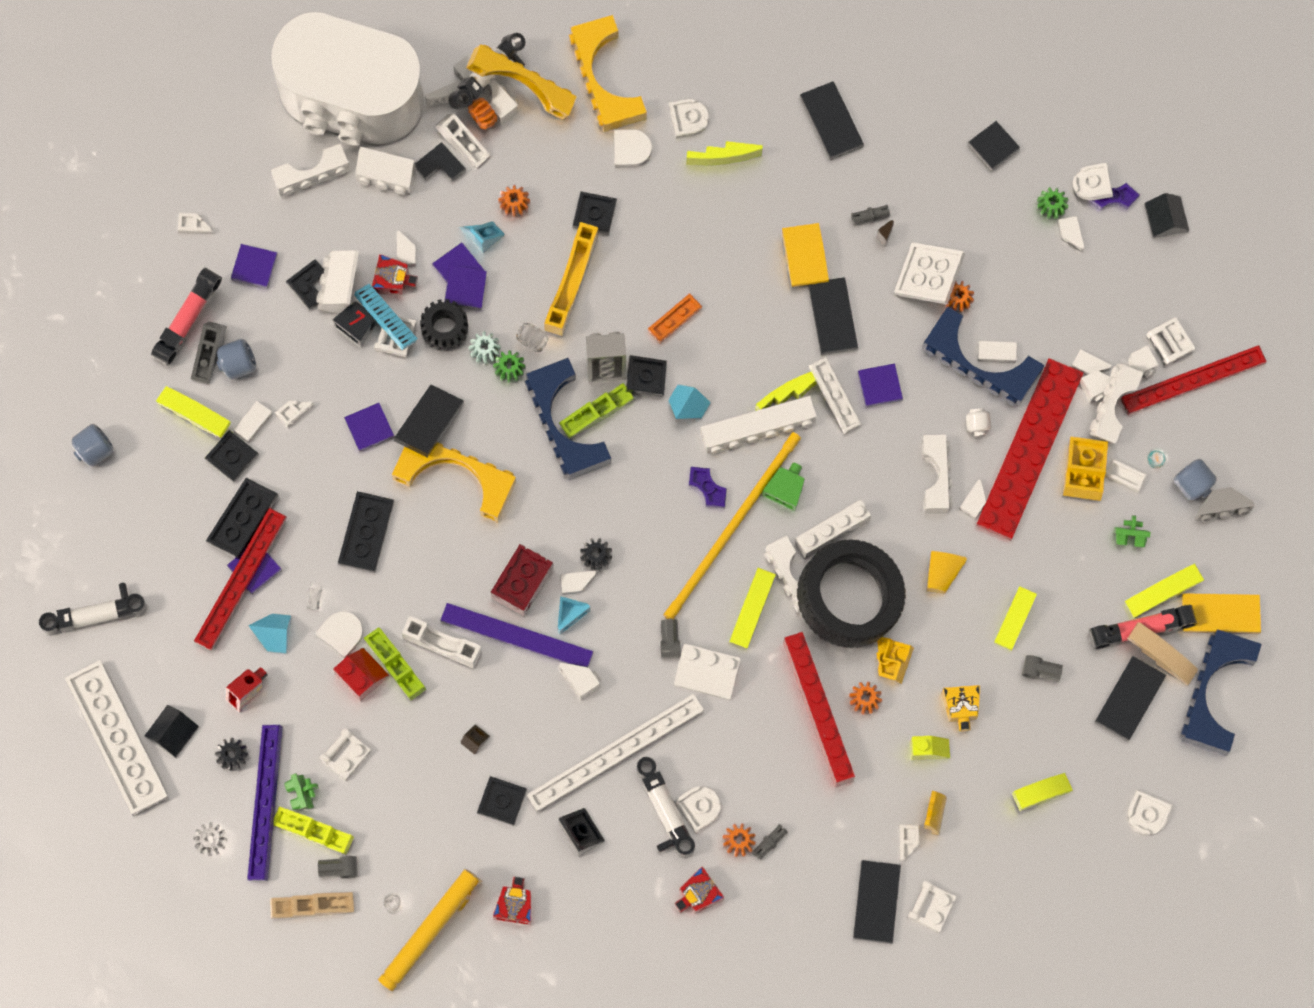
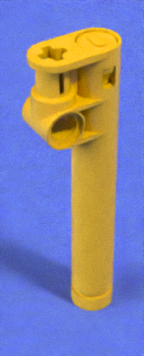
[378,869,483,992]

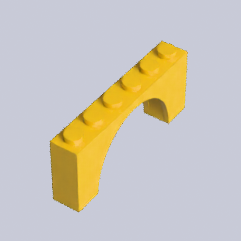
[568,15,647,132]
[392,442,516,523]

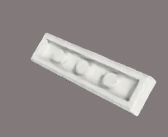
[809,357,861,433]

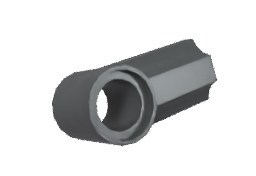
[660,619,681,658]
[1022,655,1063,682]
[318,856,358,879]

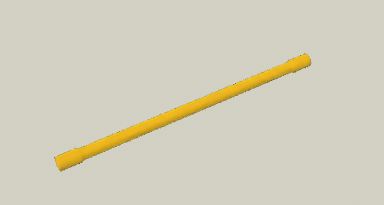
[663,432,801,619]

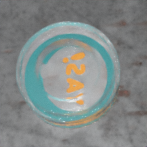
[1147,448,1167,468]

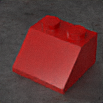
[333,648,390,702]

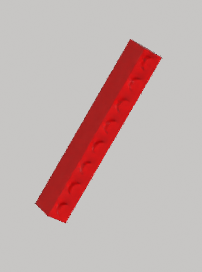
[783,631,855,787]

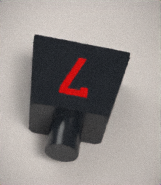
[333,301,377,347]

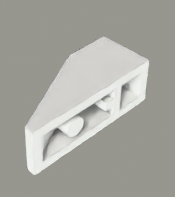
[435,113,490,168]

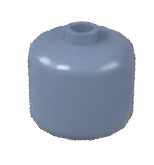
[217,339,257,380]
[71,424,114,467]
[1173,459,1217,501]

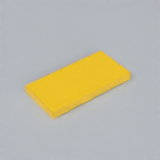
[1182,593,1261,634]

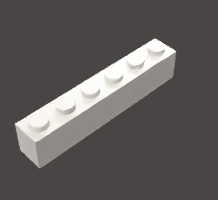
[700,396,817,454]

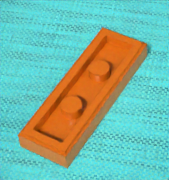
[648,293,702,344]

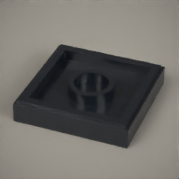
[968,121,1020,171]
[572,191,617,235]
[626,355,667,397]
[204,430,259,483]
[477,776,527,826]

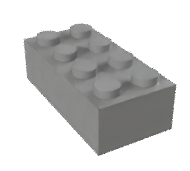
[586,332,626,383]

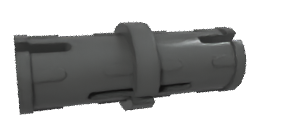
[851,205,890,225]
[752,824,788,861]

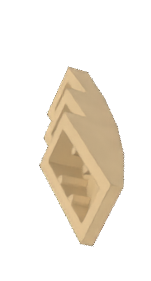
[1127,622,1198,686]
[270,892,354,919]

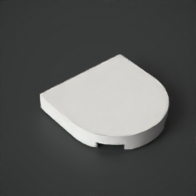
[669,99,709,139]
[614,130,652,167]
[1073,163,1113,200]
[315,612,362,658]
[674,787,721,833]
[1127,790,1173,836]

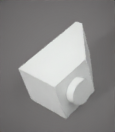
[559,663,601,700]

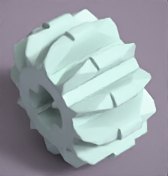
[469,331,501,364]

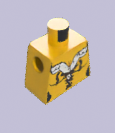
[941,685,980,732]

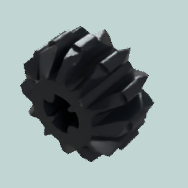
[580,538,612,571]
[215,737,249,771]

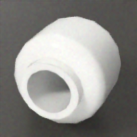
[966,408,991,436]

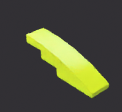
[686,141,763,166]
[755,372,817,411]
[156,386,231,438]
[1125,563,1204,618]
[729,567,776,648]
[273,806,354,855]

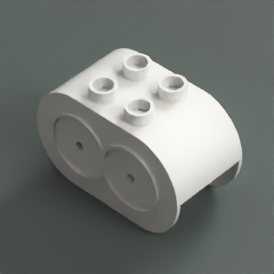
[271,12,424,146]

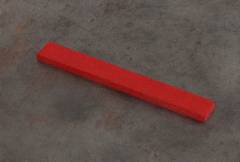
[1120,345,1267,415]
[194,508,287,651]

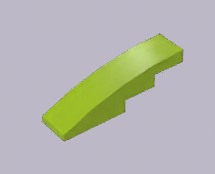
[559,383,634,439]
[364,627,426,701]

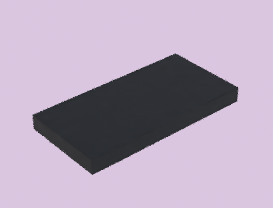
[800,81,864,160]
[808,277,858,355]
[394,384,464,458]
[206,478,279,560]
[338,491,395,573]
[1095,656,1167,742]
[853,860,901,944]

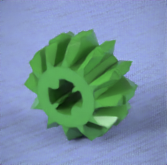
[1037,187,1069,220]
[493,350,526,383]

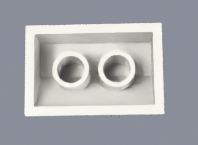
[355,147,417,195]
[316,250,359,314]
[674,644,741,700]

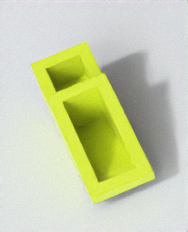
[994,586,1037,651]
[1012,773,1073,812]

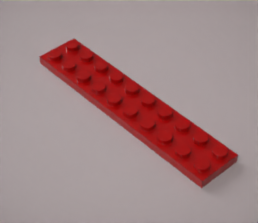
[976,358,1083,541]

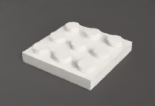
[894,242,965,305]

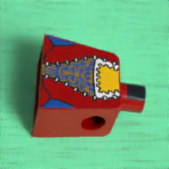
[372,254,418,295]
[226,667,268,713]
[674,866,724,914]
[493,877,531,925]

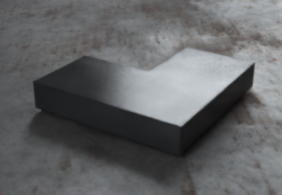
[415,142,466,181]
[286,259,324,311]

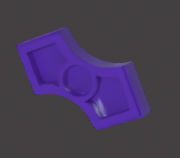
[1089,183,1140,210]
[689,467,727,509]

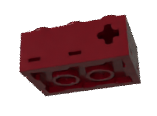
[490,544,554,617]

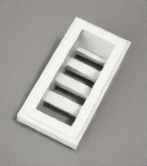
[425,81,462,106]

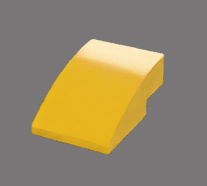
[782,223,829,287]
[1063,436,1108,501]

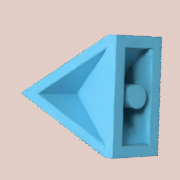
[459,221,505,253]
[668,385,711,419]
[558,596,590,635]
[248,614,292,654]

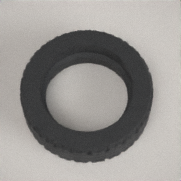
[797,539,906,648]

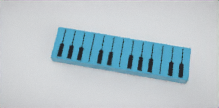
[354,284,418,350]

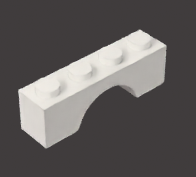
[453,53,519,126]
[271,144,350,196]
[1079,345,1159,403]
[1090,364,1143,444]
[922,435,952,514]
[795,500,871,560]
[764,535,824,614]
[402,616,482,669]

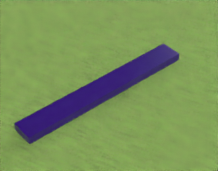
[440,603,593,667]
[247,725,283,881]

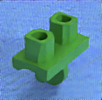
[1113,515,1151,547]
[284,773,319,810]

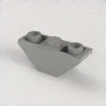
[1195,487,1255,522]

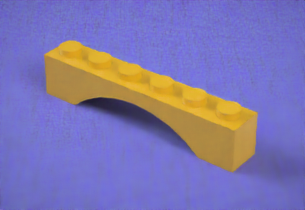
[466,44,577,120]
[544,222,598,336]

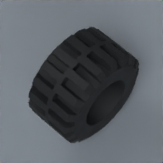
[420,299,468,351]

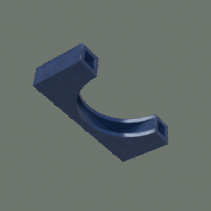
[922,306,1044,407]
[524,357,611,480]
[1180,629,1262,756]

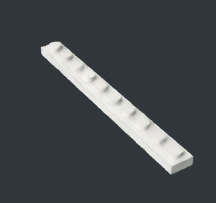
[527,694,704,812]

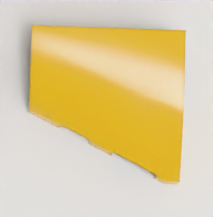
[926,551,967,594]
[876,637,914,684]
[924,791,947,835]

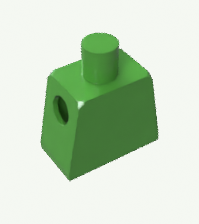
[762,462,805,512]

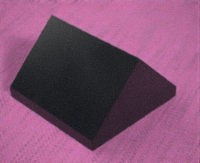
[1144,193,1189,238]
[144,704,199,758]
[558,808,605,857]

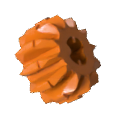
[468,97,497,130]
[498,184,530,217]
[946,281,974,313]
[849,682,882,715]
[723,823,756,857]

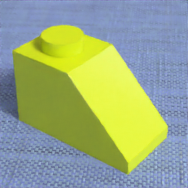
[910,736,950,760]

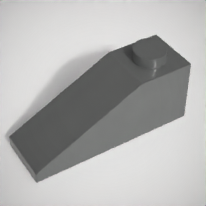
[191,321,227,384]

